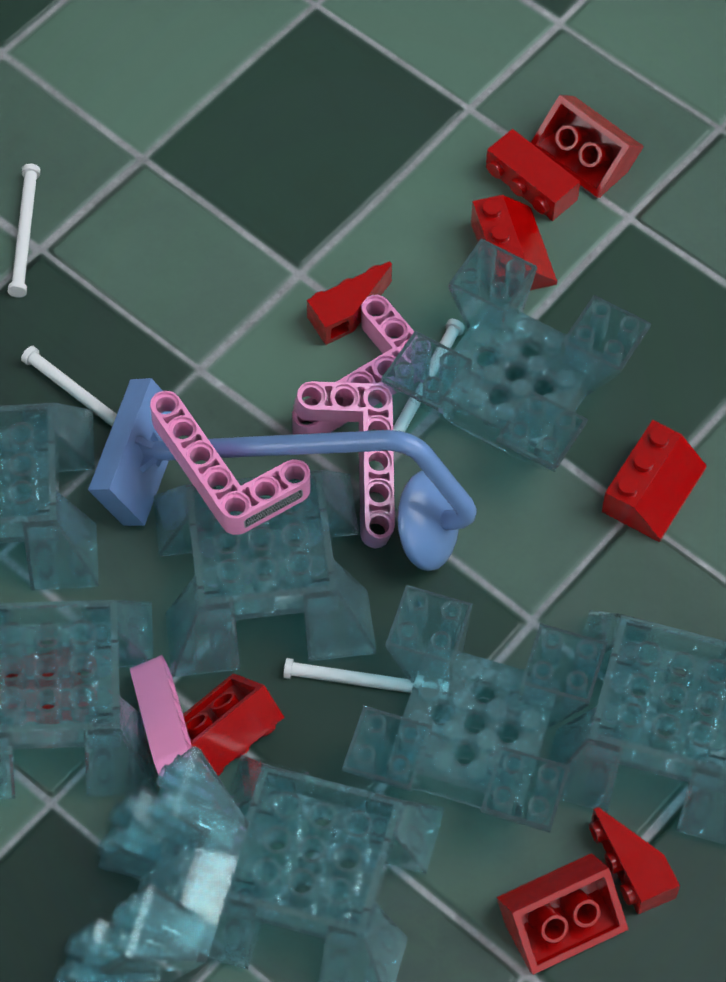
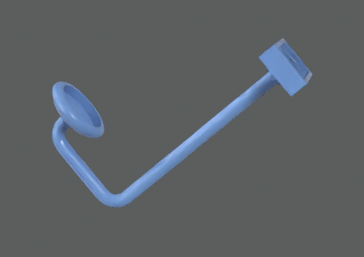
[88,378,477,571]

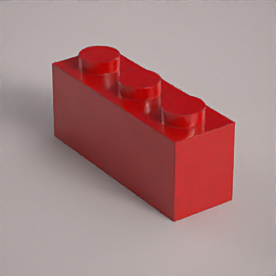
[486,129,580,221]

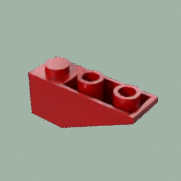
[307,261,392,345]
[589,807,680,914]

